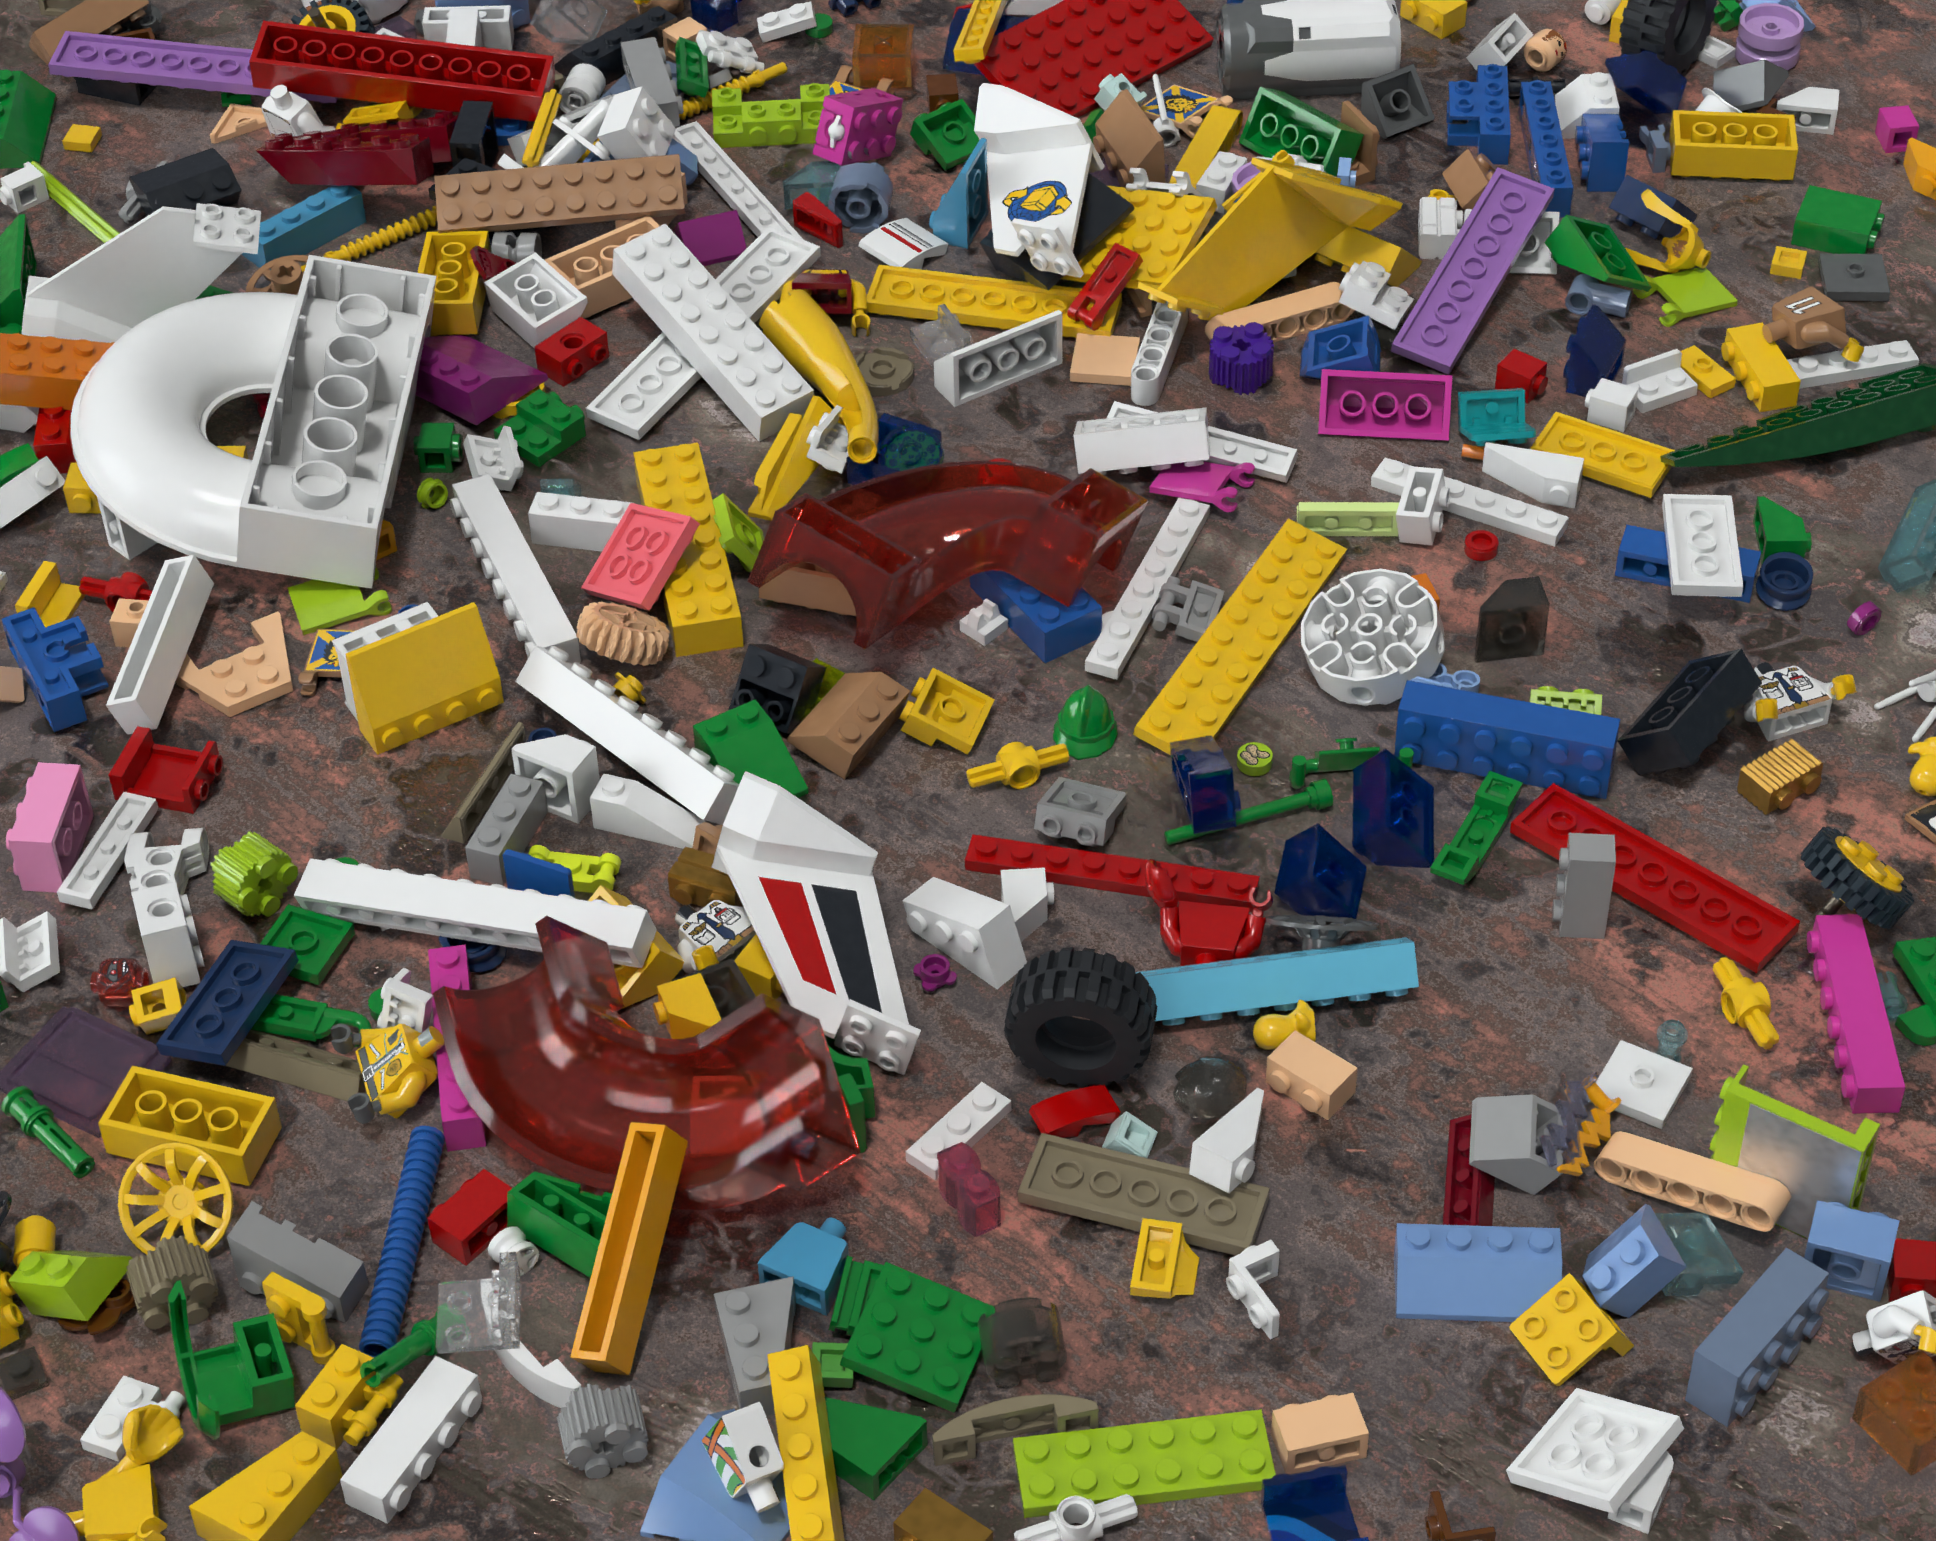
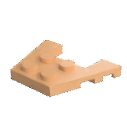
[176,611,293,717]

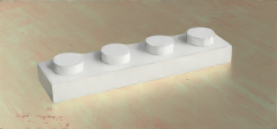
[1787,340,1919,389]
[57,792,158,909]

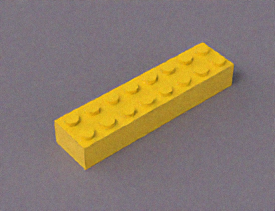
[633,443,744,657]

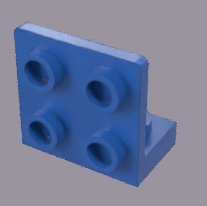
[502,849,575,898]

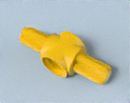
[966,742,1069,789]
[1713,957,1779,1050]

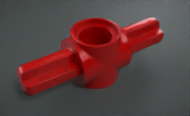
[79,572,153,612]

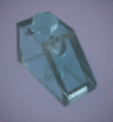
[783,161,841,209]

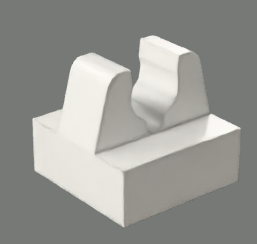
[960,598,1008,646]

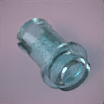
[1877,971,1908,1020]
[1656,1020,1688,1063]

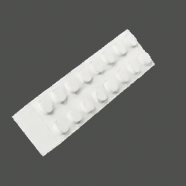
[612,224,814,442]

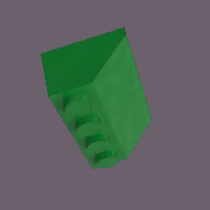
[0,70,57,169]
[1239,86,1364,177]
[0,214,37,328]

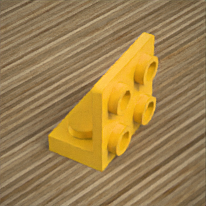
[1509,1273,1634,1386]

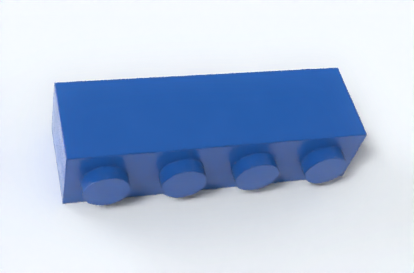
[1615,525,1761,603]

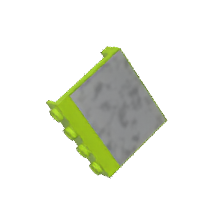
[1709,1064,1880,1239]

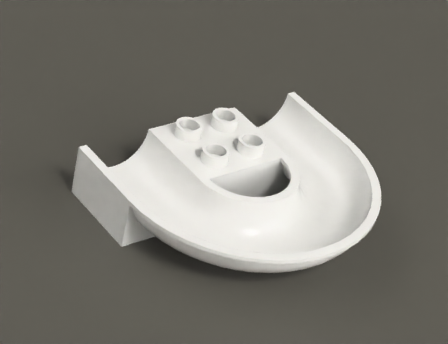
[70,255,436,589]

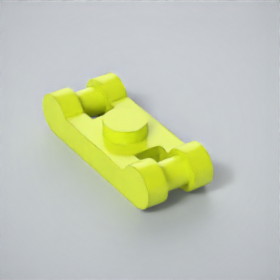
[528,845,621,893]

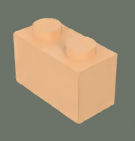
[1266,1030,1358,1120]
[1271,1393,1369,1476]

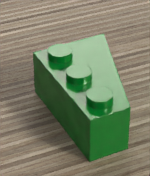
[507,1171,612,1278]

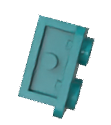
[1458,388,1536,446]

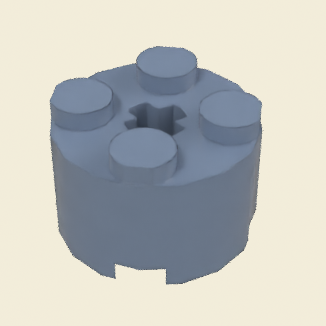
[828,162,893,234]

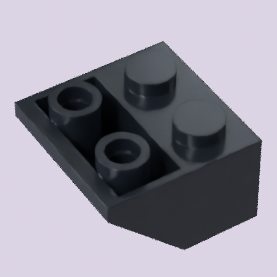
[728,644,827,734]

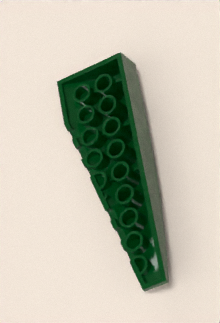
[1660,363,1936,467]

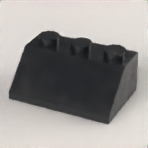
[129,148,242,217]

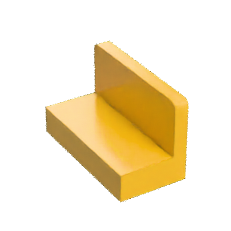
[15,561,85,627]

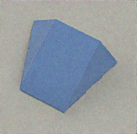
[640,1409,790,1541]

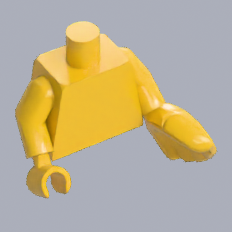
[66,1404,184,1541]

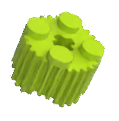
[210,831,298,917]

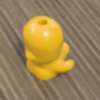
[1908,736,1936,796]
[1253,1000,1316,1050]

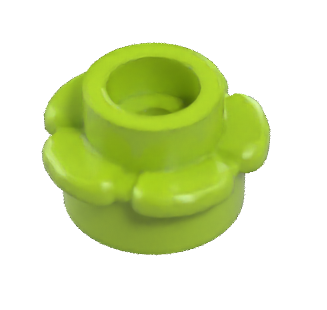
[417,477,448,509]

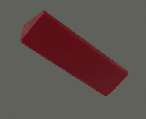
[1443,1114,1495,1226]

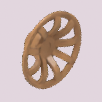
[245,255,308,295]

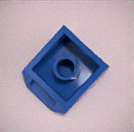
[1300,316,1382,380]

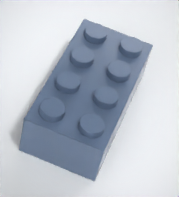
[1685,1247,1829,1427]

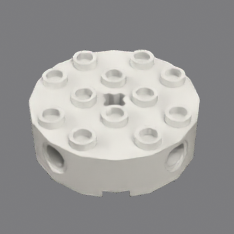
[1301,568,1445,706]

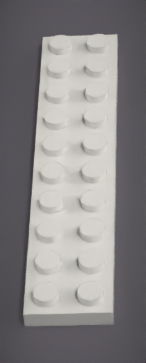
[586,226,821,440]

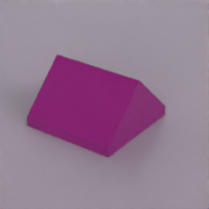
[672,210,747,266]

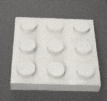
[1506,1388,1684,1514]

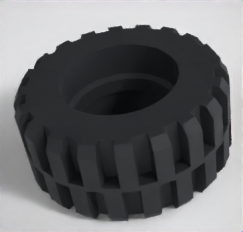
[1619,0,1717,78]
[1004,947,1157,1088]

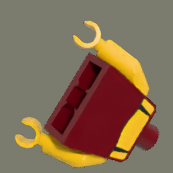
[779,269,870,336]

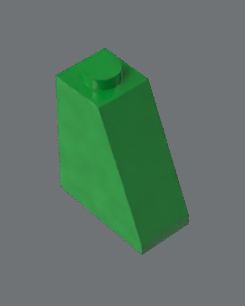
[825,1397,928,1501]

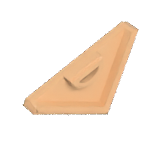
[210,104,267,144]

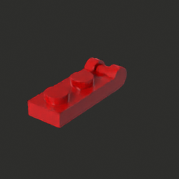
[1067,242,1143,331]

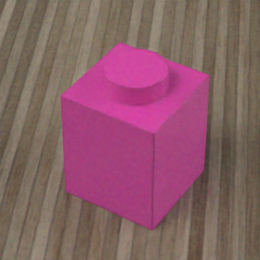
[1875,105,1919,153]

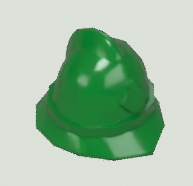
[1053,685,1118,760]

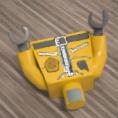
[330,1024,445,1124]

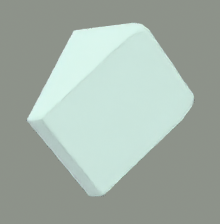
[1102,1111,1158,1158]

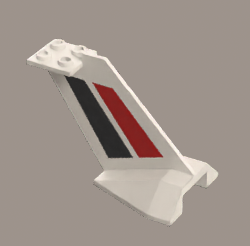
[712,771,921,1075]

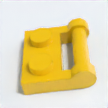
[262,1271,336,1365]

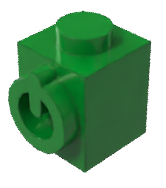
[413,423,463,473]

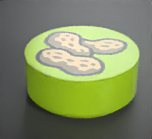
[1237,742,1273,776]

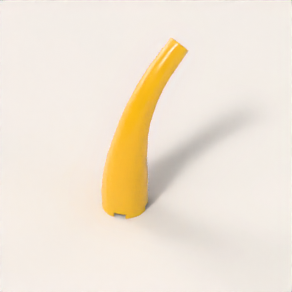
[759,289,879,464]

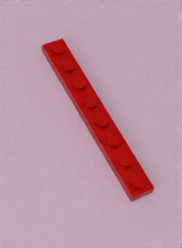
[965,834,1260,912]

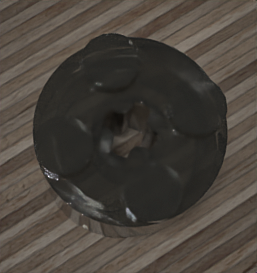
[978,1297,1067,1389]

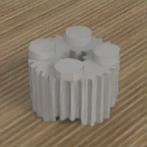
[557,1383,648,1479]

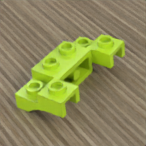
[712,83,830,148]

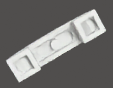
[481,1282,582,1408]

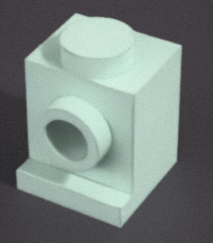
[1094,73,1147,110]

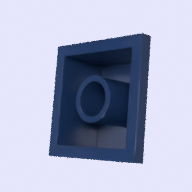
[1609,175,1698,240]

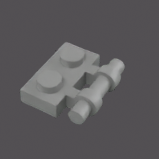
[1152,576,1225,642]

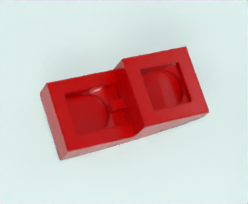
[1029,1085,1121,1138]

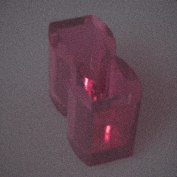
[937,1142,1001,1237]

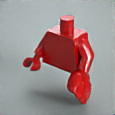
[1145,859,1273,966]

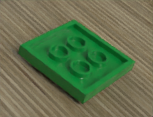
[840,1262,999,1413]

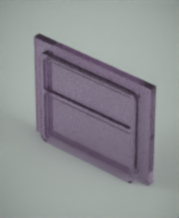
[0,1006,172,1138]

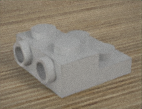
[1034,777,1127,846]

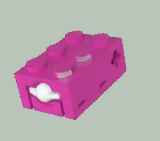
[812,88,903,166]

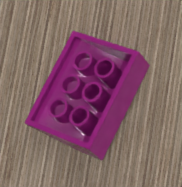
[415,335,548,425]

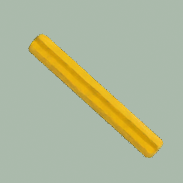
[522,89,562,168]

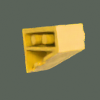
[189,1431,343,1541]

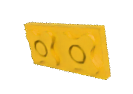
[1530,412,1675,498]

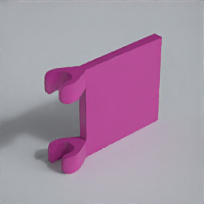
[1150,462,1255,512]

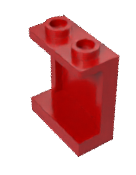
[108,726,223,814]

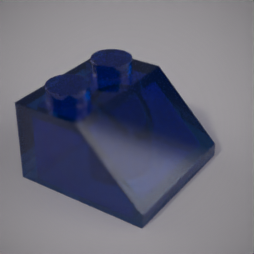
[1274,824,1367,919]

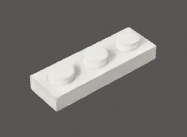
[906,1082,1012,1181]

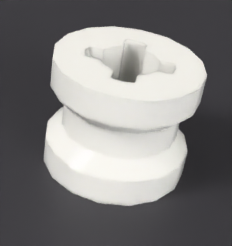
[488,1226,539,1278]

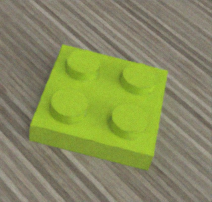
[712,493,767,577]

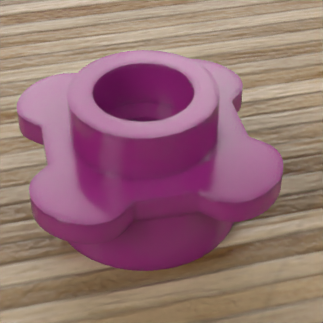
[913,954,957,991]

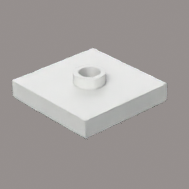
[1589,1040,1693,1129]

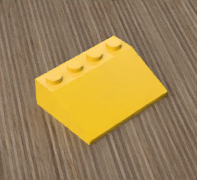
[345,602,504,755]

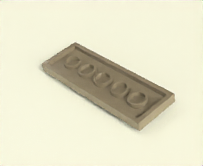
[1018,1133,1270,1255]

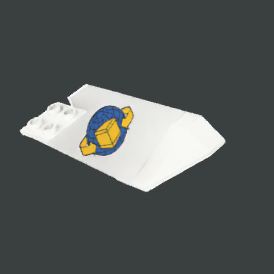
[974,83,1105,278]

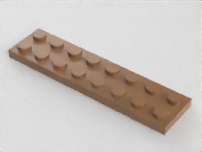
[434,154,685,233]

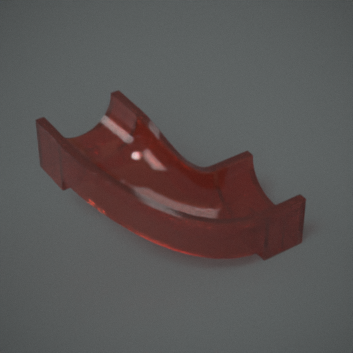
[747,461,1149,649]
[433,916,861,1210]

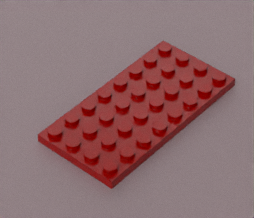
[974,0,1214,118]

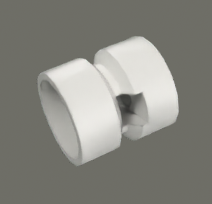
[558,63,606,113]

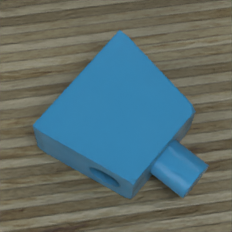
[758,1217,849,1316]

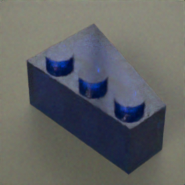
[1170,735,1241,834]

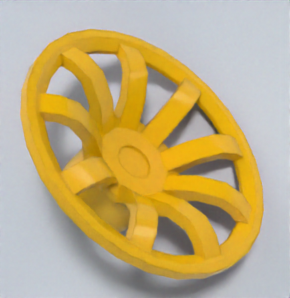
[118,1142,234,1255]

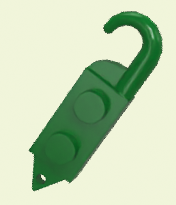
[251,994,372,1048]

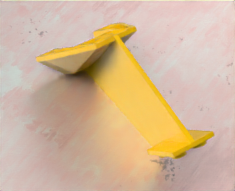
[1137,157,1403,321]

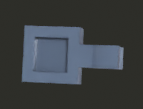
[1639,124,1671,173]

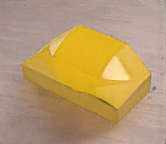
[1130,1218,1199,1299]

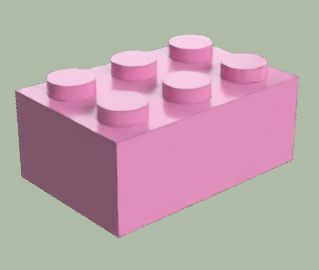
[6,762,94,893]

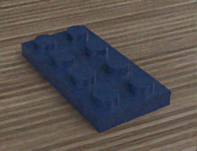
[156,940,299,1066]

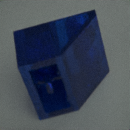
[1605,51,1688,114]
[1563,305,1626,397]

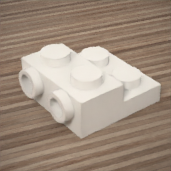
[1339,260,1414,330]

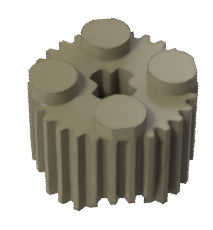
[126,1236,219,1329]

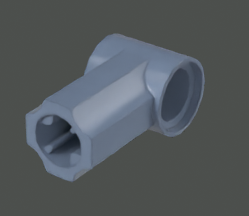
[1565,274,1632,318]

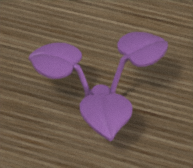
[0,1386,80,1541]

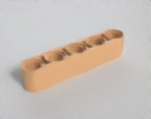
[1205,282,1356,343]
[1594,1131,1791,1232]

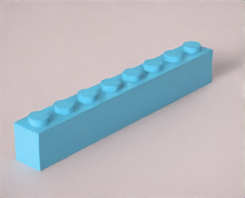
[1135,937,1419,1026]

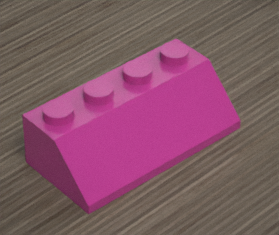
[1318,369,1452,441]

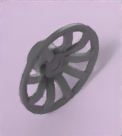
[1266,914,1379,951]

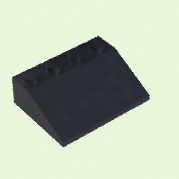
[979,173,1135,290]

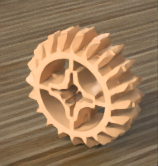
[576,601,670,666]

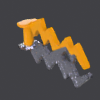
[1539,1072,1622,1176]

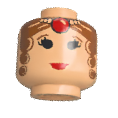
[1523,29,1567,72]

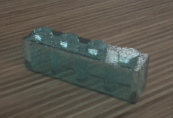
[1878,479,1936,593]

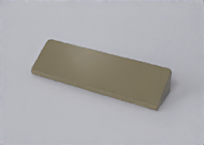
[442,722,527,843]
[226,1030,366,1101]

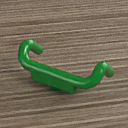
[1289,738,1414,790]

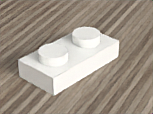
[757,1,817,43]

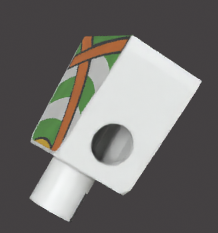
[701,1401,784,1513]

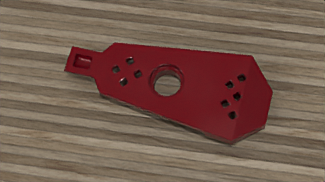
[470,246,516,280]

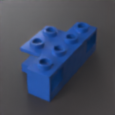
[1446,64,1511,165]
[1,607,109,732]

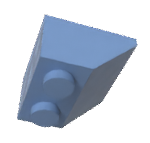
[1804,1200,1900,1302]
[1582,1204,1687,1318]

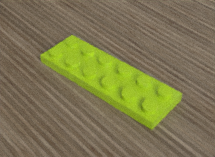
[1013,1409,1277,1518]

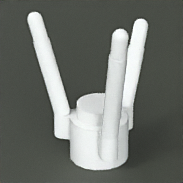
[1153,74,1181,148]
[1874,670,1936,743]

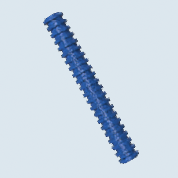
[359,1125,445,1357]

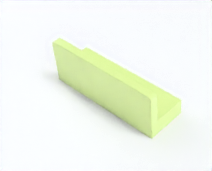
[1296,502,1399,536]

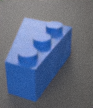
[1575,114,1630,192]

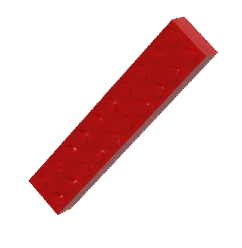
[249,20,555,122]

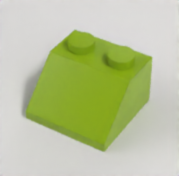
[8,1250,133,1321]

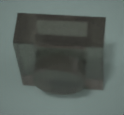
[0,1347,49,1400]

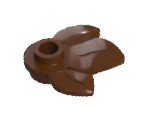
[58,1279,135,1335]

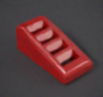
[793,192,843,248]

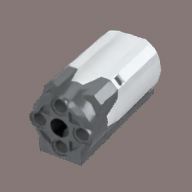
[1216,0,1401,99]

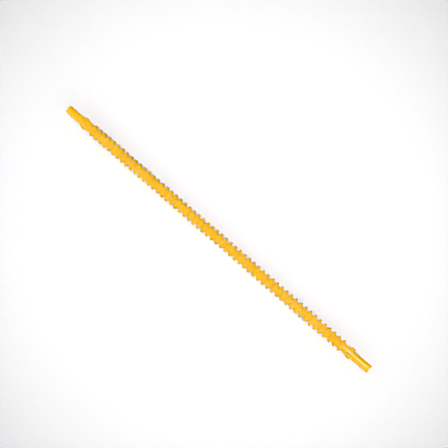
[300,62,788,272]

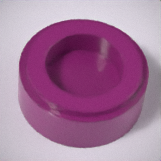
[1847,601,1882,636]

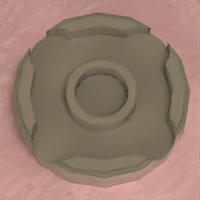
[855,347,914,396]

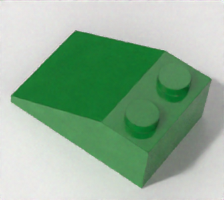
[1544,215,1652,292]
[693,700,809,798]

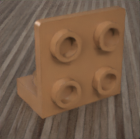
[1336,100,1380,186]

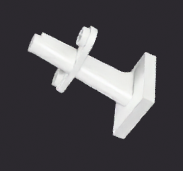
[497,99,611,170]

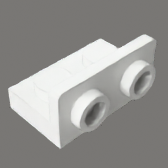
[1622,349,1698,413]
[377,968,433,1033]

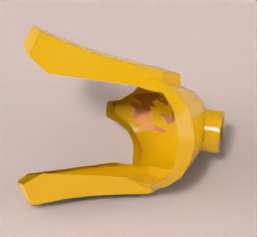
[1625,189,1711,273]

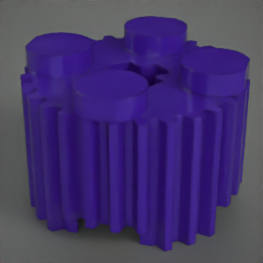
[1209,322,1274,395]

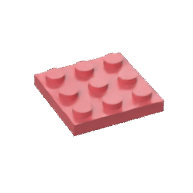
[581,503,700,611]

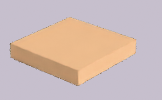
[1070,333,1140,386]

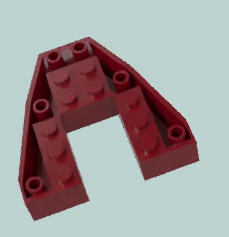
[256,111,458,186]

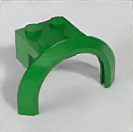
[168,1280,295,1440]

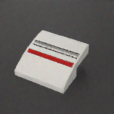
[859,218,948,269]

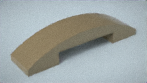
[932,1394,1099,1466]

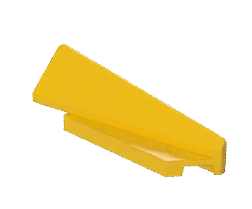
[748,395,845,521]

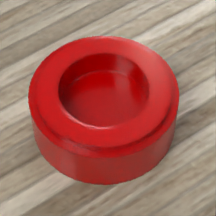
[1464,530,1499,561]

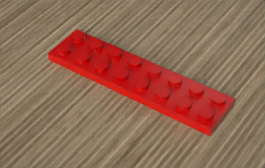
[1510,783,1800,973]

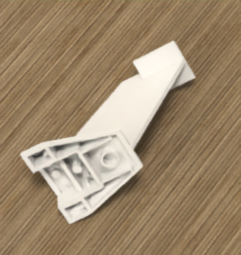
[21,203,261,343]

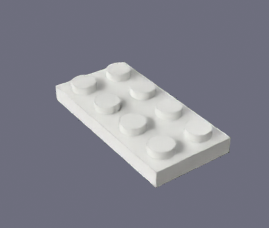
[1662,494,1743,597]

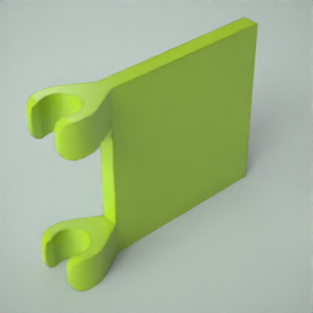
[1633,267,1738,327]
[287,566,392,635]

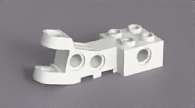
[124,828,209,987]

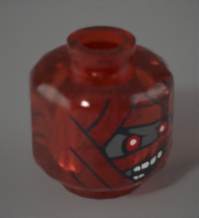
[90,958,149,1007]

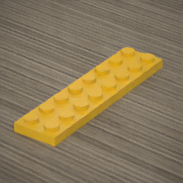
[866,265,1122,337]

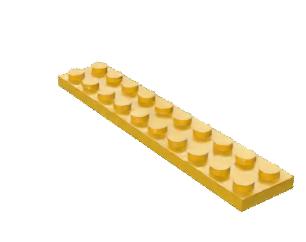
[1133,518,1347,768]

